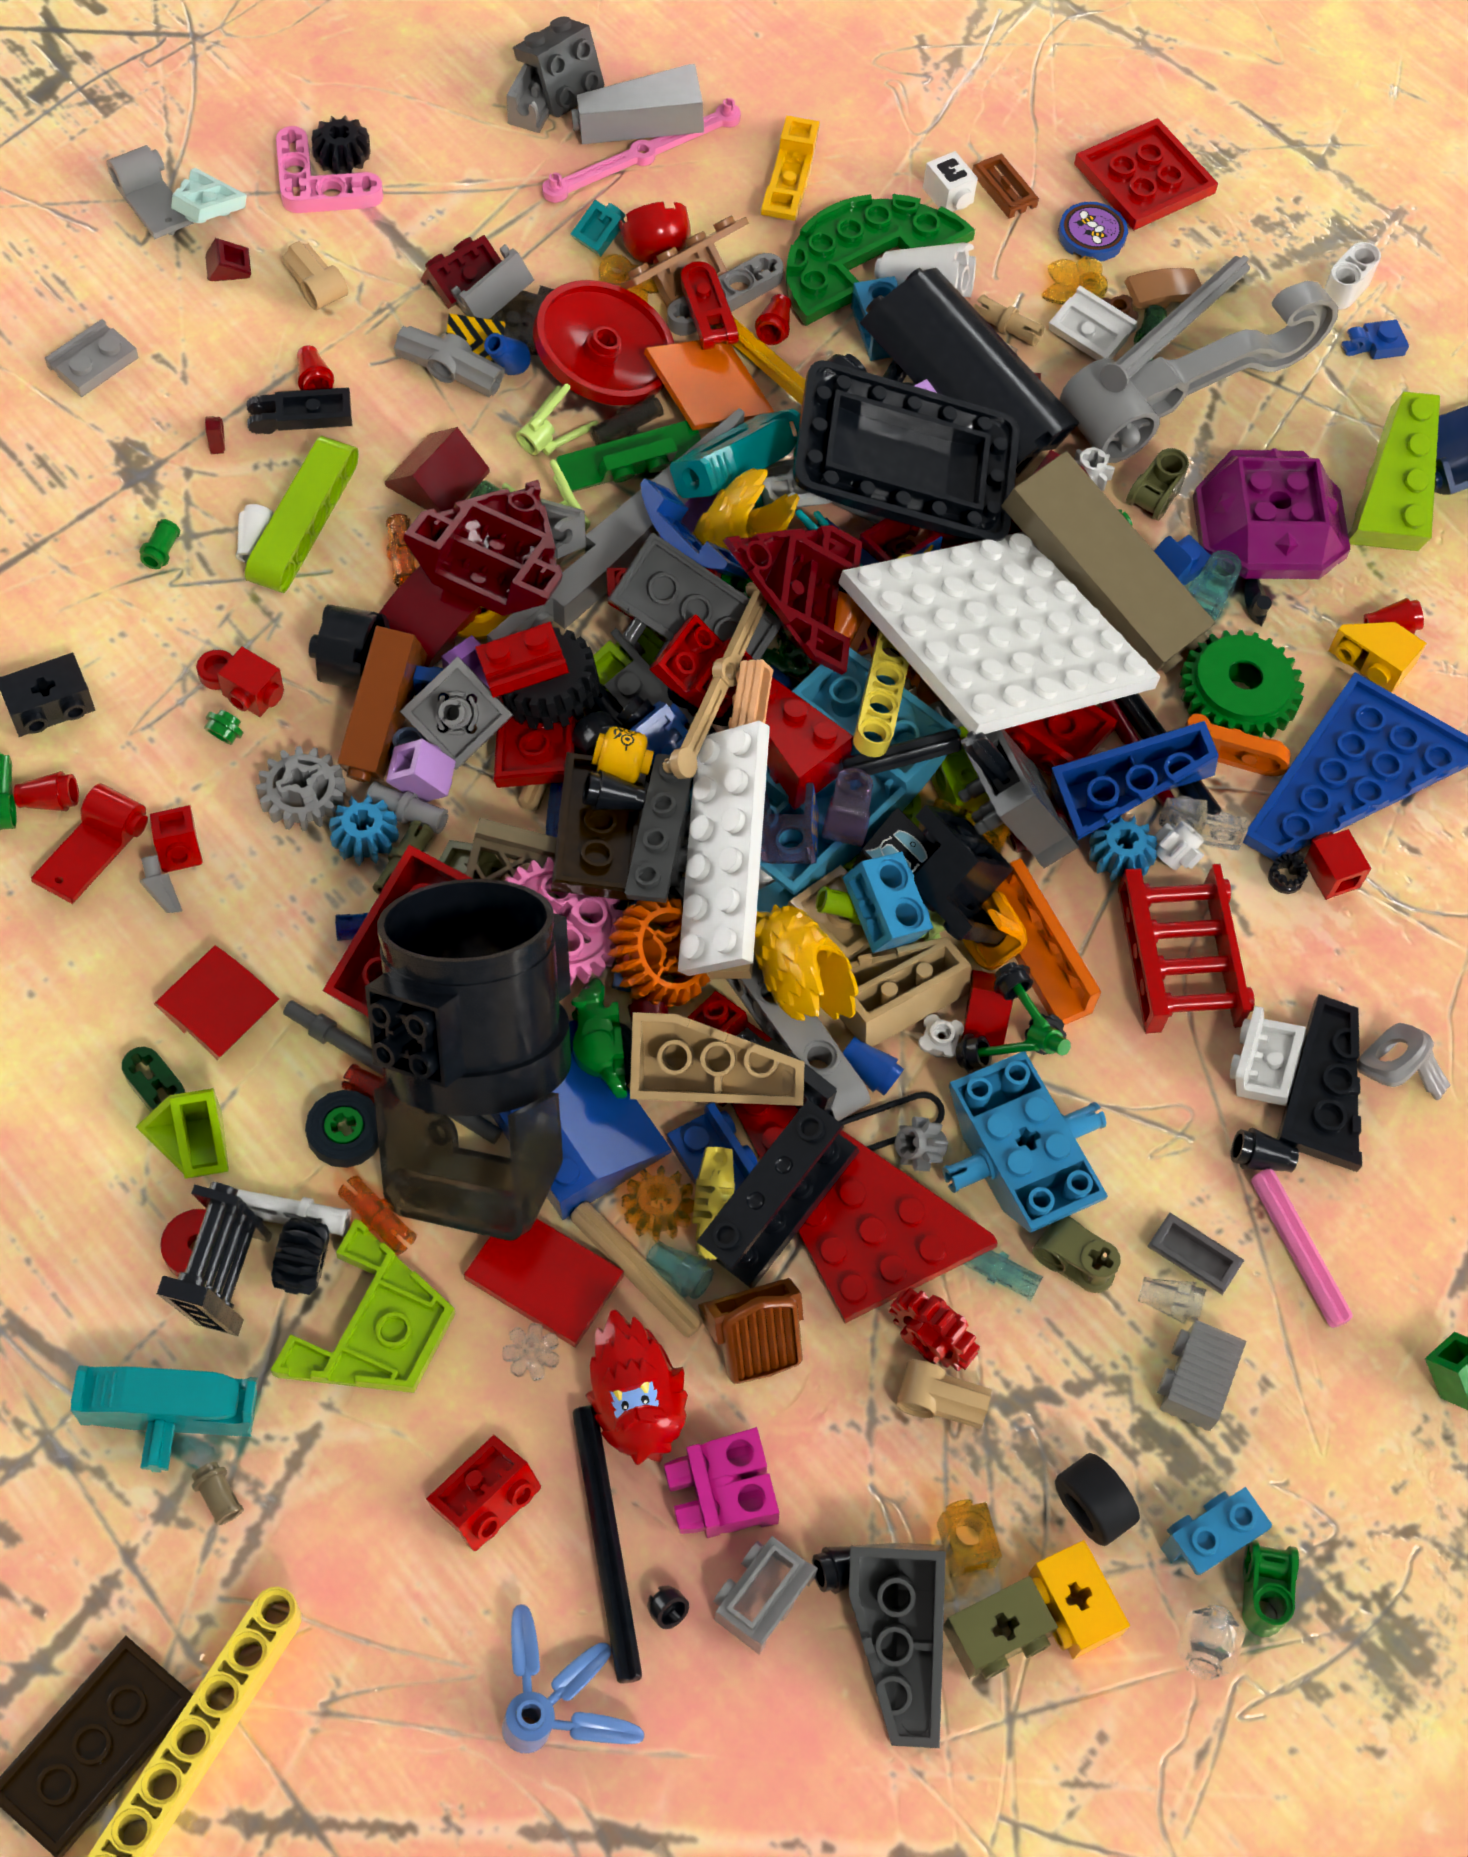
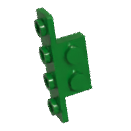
[556,421,701,492]

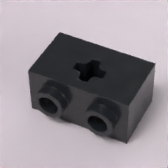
[0,652,96,737]

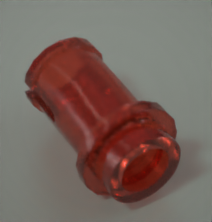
[341,1064,397,1109]

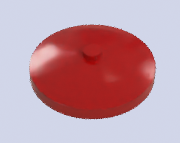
[533,280,675,406]

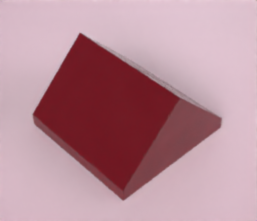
[385,427,490,513]

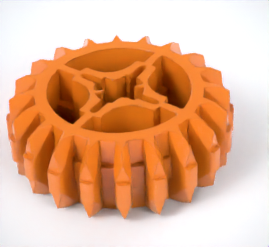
[607,898,711,1008]

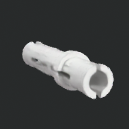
[237,1189,352,1237]

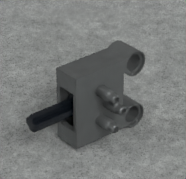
[958,729,1079,869]

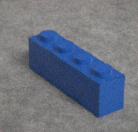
[1051,721,1219,840]

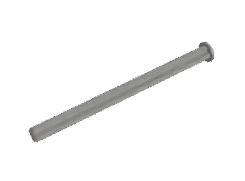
[1100,255,1250,392]

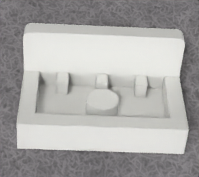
[1230,1006,1306,1106]

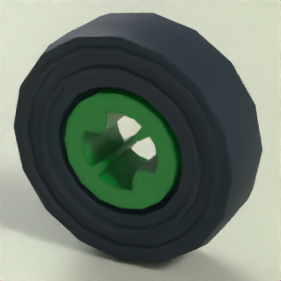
[305,1090,384,1168]

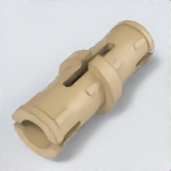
[974,295,1045,347]

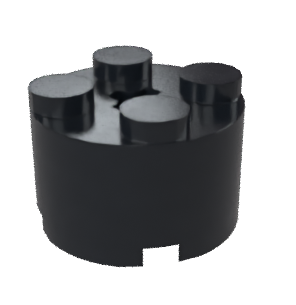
[309,604,390,689]

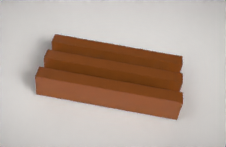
[972,153,1039,218]

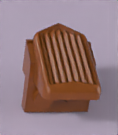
[698,1278,804,1384]

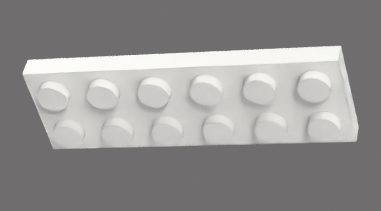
[678,721,770,976]

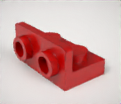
[426,1435,541,1551]

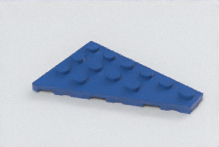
[1241,672,1468,861]

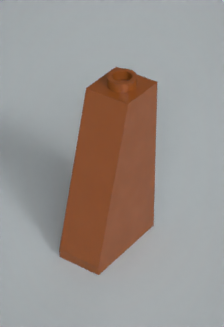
[337,626,428,783]

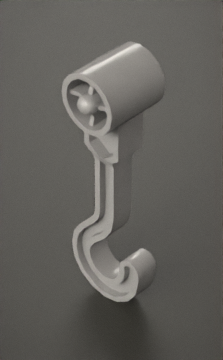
[1060,281,1338,463]

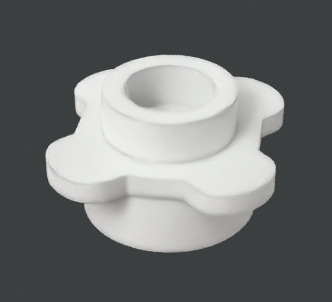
[918,1014,964,1058]

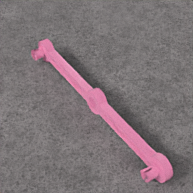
[542,98,741,203]

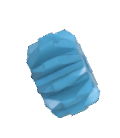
[329,794,399,866]
[1089,815,1157,882]

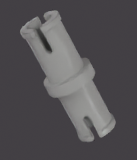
[365,781,448,834]

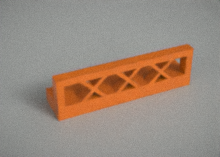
[995,858,1101,1025]

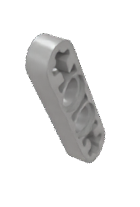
[667,253,783,336]

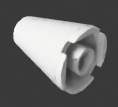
[874,242,976,297]

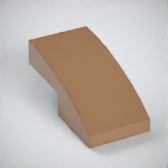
[1124,268,1202,311]

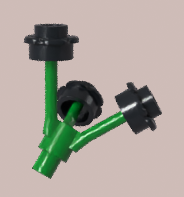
[956,962,1071,1073]

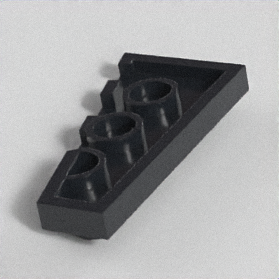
[1277,994,1362,1172]

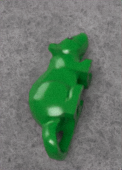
[571,978,627,1099]

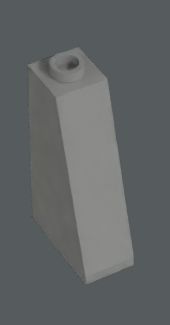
[571,64,704,144]

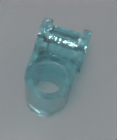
[1188,550,1242,626]

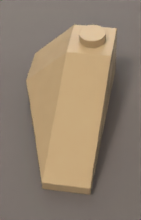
[630,1012,805,1106]

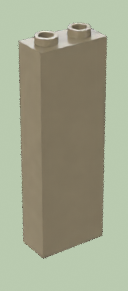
[1001,451,1216,674]

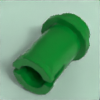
[139,519,180,569]

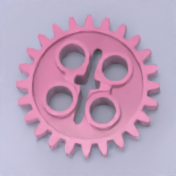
[505,857,623,986]

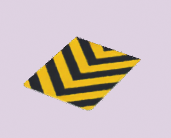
[446,313,506,363]

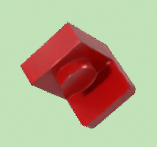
[150,805,203,873]

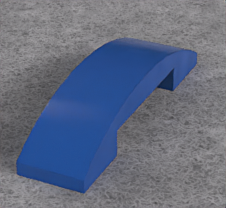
[640,478,749,579]

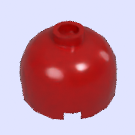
[619,202,691,265]

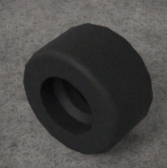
[1055,1453,1140,1546]

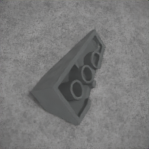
[849,1543,946,1748]

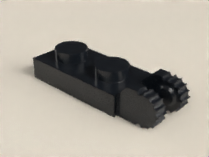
[247,387,352,434]

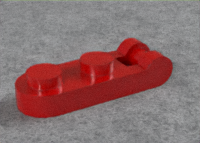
[681,261,739,350]

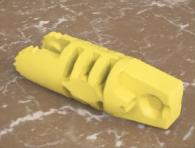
[692,1147,735,1261]

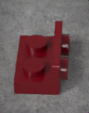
[420,235,502,309]

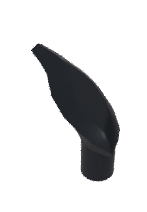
[1244,579,1272,627]

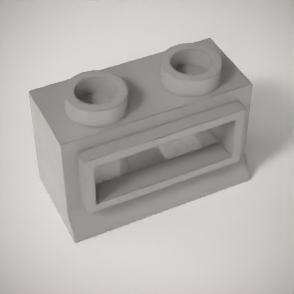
[713,1536,818,1654]

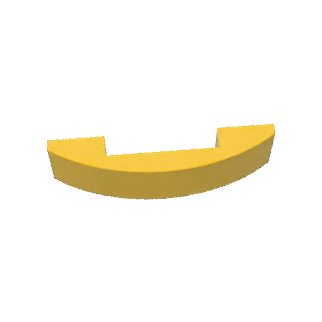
[761,115,820,221]

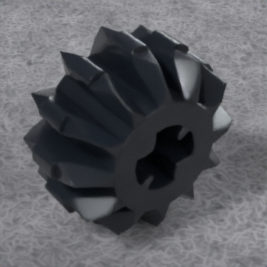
[311,115,371,174]
[271,1217,330,1295]

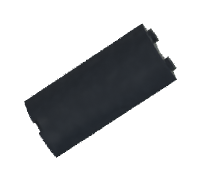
[860,268,1080,478]

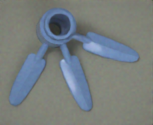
[502,1604,644,1754]

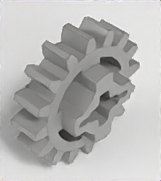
[256,746,346,831]

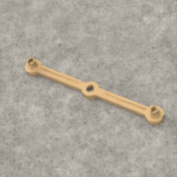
[663,582,768,779]

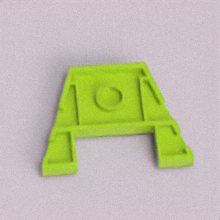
[271,1218,455,1393]

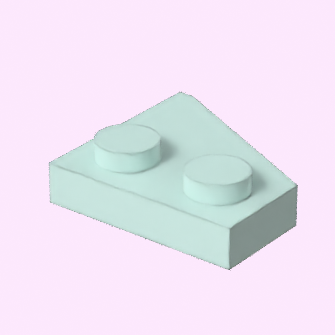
[171,168,247,223]

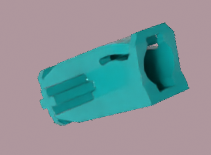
[670,409,801,509]
[71,1365,258,1473]

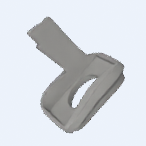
[1357,1023,1451,1100]

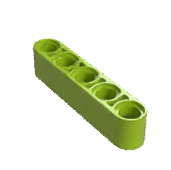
[245,436,359,593]

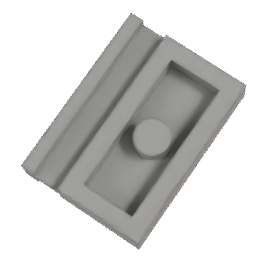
[45,319,139,397]

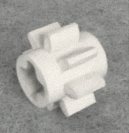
[1074,447,1115,491]
[1154,821,1204,870]

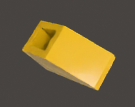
[1328,622,1427,693]

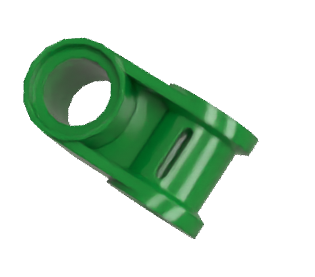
[1242,1540,1299,1637]

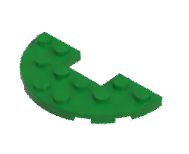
[786,194,975,326]

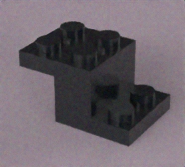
[914,805,1014,945]

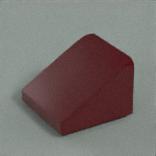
[205,238,251,281]

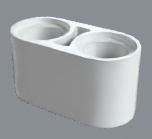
[1324,242,1381,310]

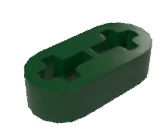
[122,1047,186,1112]

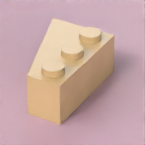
[839,937,971,1047]

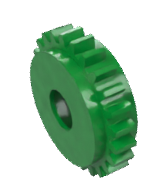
[1179,630,1304,738]

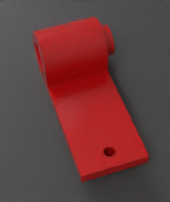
[31,783,148,904]

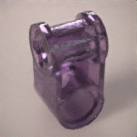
[821,768,873,847]

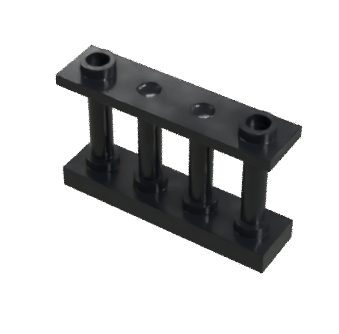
[696,1099,860,1289]
[156,1182,272,1336]

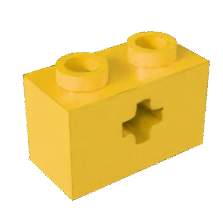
[1028,1540,1130,1659]

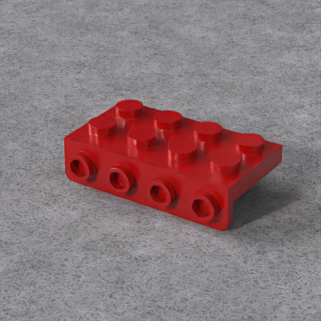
[1004,705,1118,776]

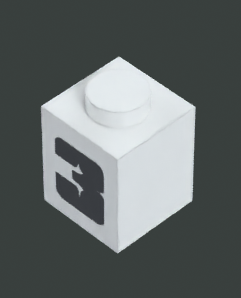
[923,151,978,212]

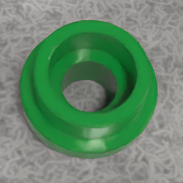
[204,709,244,745]

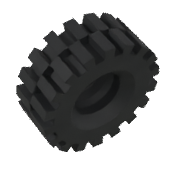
[501,627,600,730]

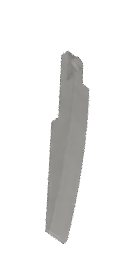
[487,408,745,642]

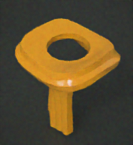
[962,891,1028,970]

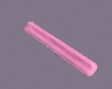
[1251,1169,1353,1328]

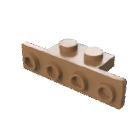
[620,215,749,308]

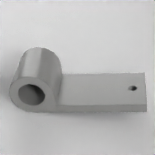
[107,145,194,239]

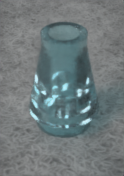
[646,1241,714,1300]

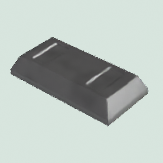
[1147,1212,1244,1295]

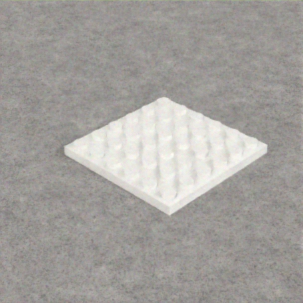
[838,532,1160,734]

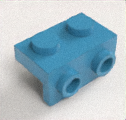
[1160,1487,1272,1575]

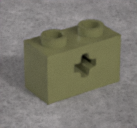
[943,1576,1058,1680]

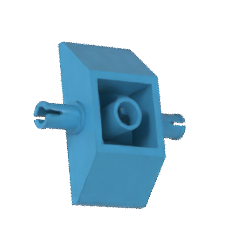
[942,1051,1108,1233]

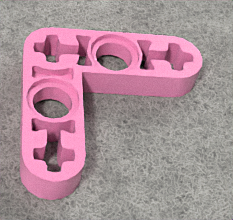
[276,126,383,213]

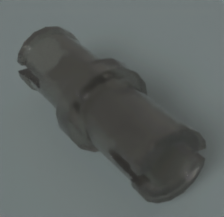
[589,394,664,446]

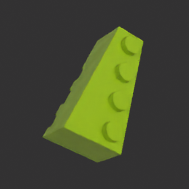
[1348,391,1440,551]

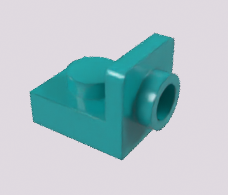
[570,200,626,257]

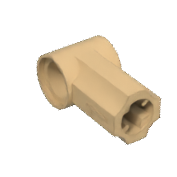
[282,241,348,310]
[896,1360,992,1429]

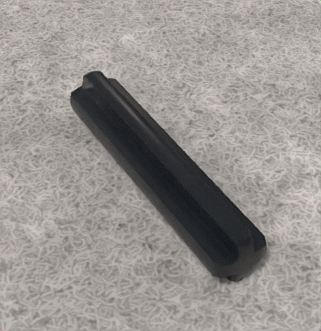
[842,728,962,780]

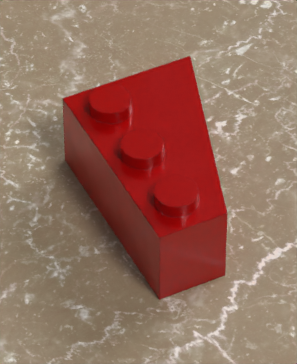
[765,677,854,811]

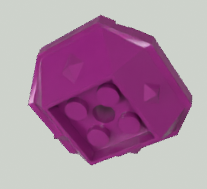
[1193,448,1351,579]

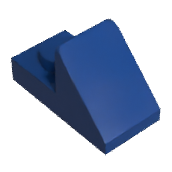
[1154,535,1215,586]

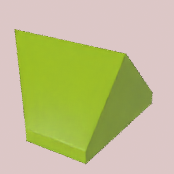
[136,1088,229,1179]

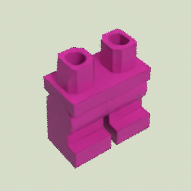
[664,1427,780,1538]

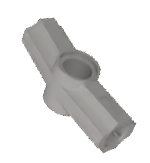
[394,326,505,397]

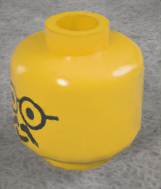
[591,727,654,784]

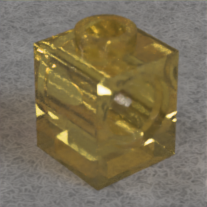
[936,1499,1002,1578]

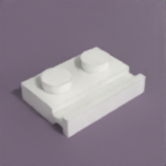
[1049,286,1138,360]

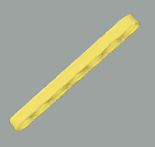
[853,554,912,757]

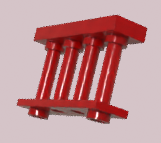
[1118,864,1255,1034]

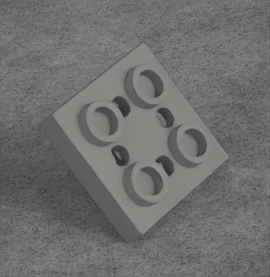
[400,656,514,770]

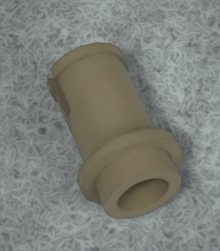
[192,1461,244,1525]

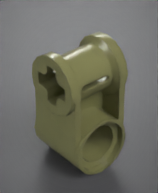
[1126,448,1189,521]
[1032,1216,1121,1293]

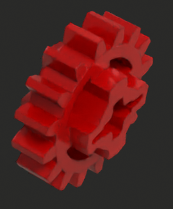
[889,1288,980,1371]

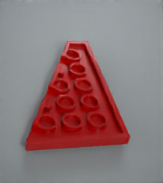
[730,1103,998,1323]

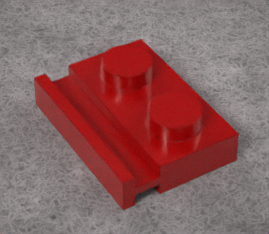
[475,621,569,698]

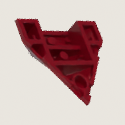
[403,480,563,616]
[722,525,862,675]

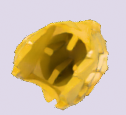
[692,468,800,568]
[754,904,858,1021]

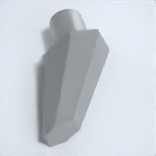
[140,855,182,913]

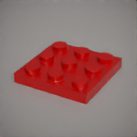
[1074,118,1218,231]

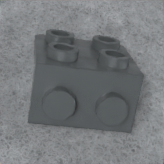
[513,16,604,117]

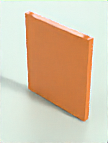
[644,340,774,430]

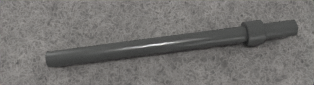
[283,1000,503,1144]

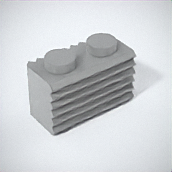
[1157,1320,1246,1431]

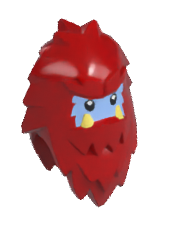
[585,1309,688,1465]

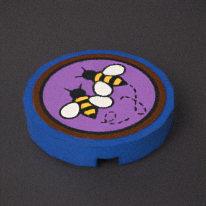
[1058,202,1128,261]

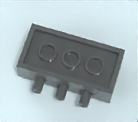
[607,533,782,661]

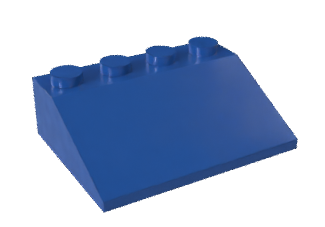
[491,1020,672,1220]

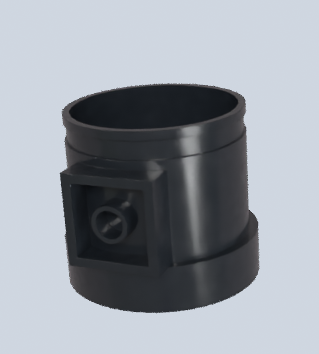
[365,879,571,1116]

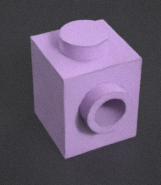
[386,738,456,802]

